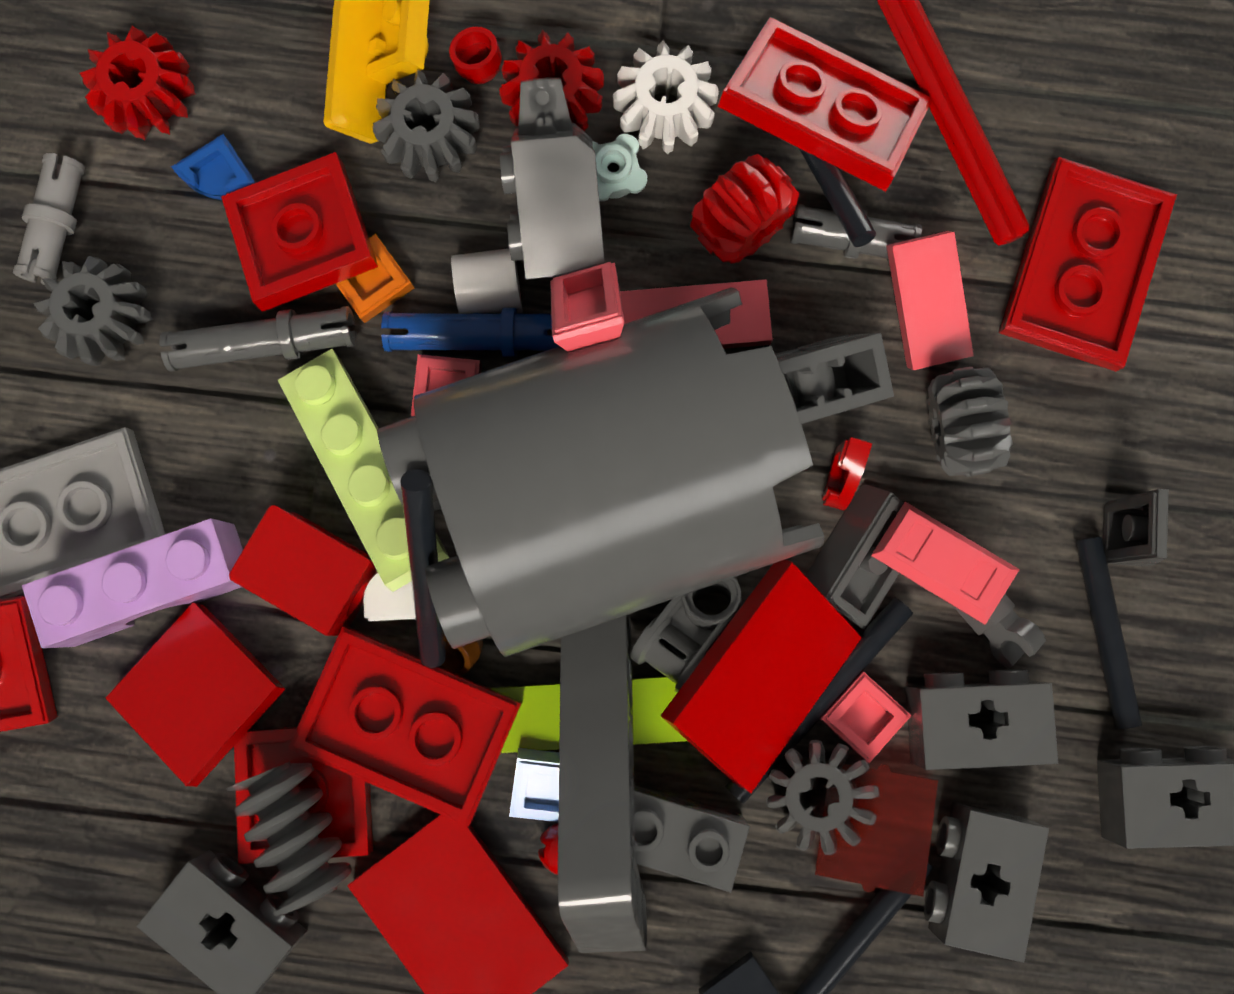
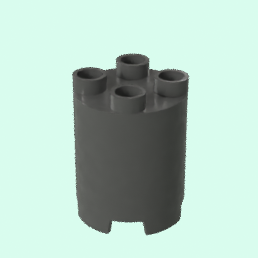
[377,288,824,657]

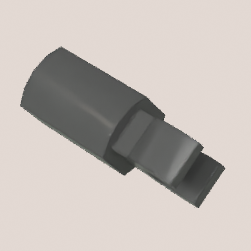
[953,594,1046,669]

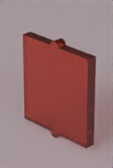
[815,763,938,897]

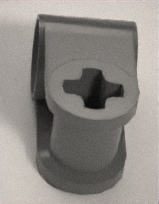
[630,577,742,693]

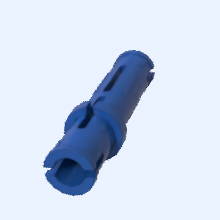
[381,308,559,357]

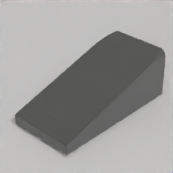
[1103,489,1169,566]

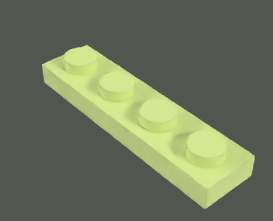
[278,349,449,592]

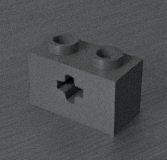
[775,333,894,424]
[905,669,1059,770]
[1097,746,1234,849]
[634,782,750,893]
[924,801,1049,963]
[136,850,308,994]

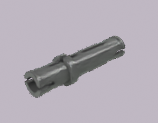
[159,306,357,372]

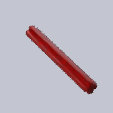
[877,0,1029,246]

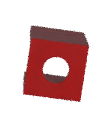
[229,505,378,636]

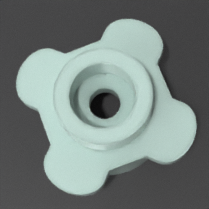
[592,134,647,201]

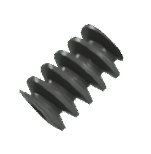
[226,762,352,917]

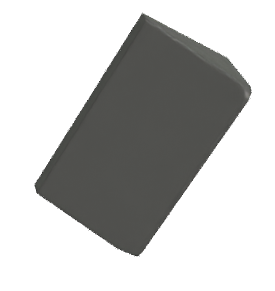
[805,485,904,630]

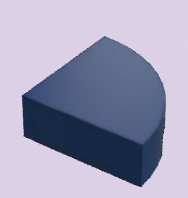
[171,134,256,200]

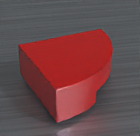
[822,437,873,511]

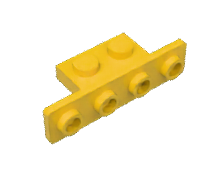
[323,0,430,144]

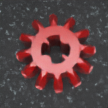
[80,26,196,141]
[499,29,604,132]
[690,154,800,264]

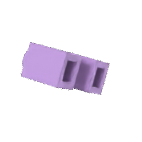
[22,518,243,648]

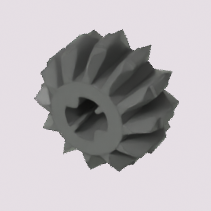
[373,69,480,183]
[33,256,153,366]
[927,367,1013,477]
[766,740,880,855]

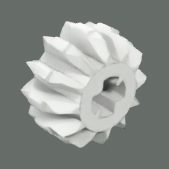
[613,40,719,154]

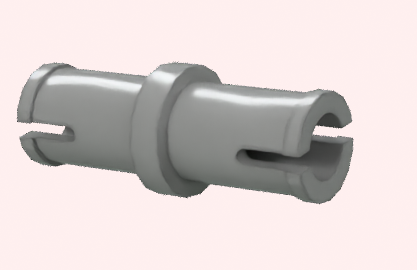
[13,153,85,285]

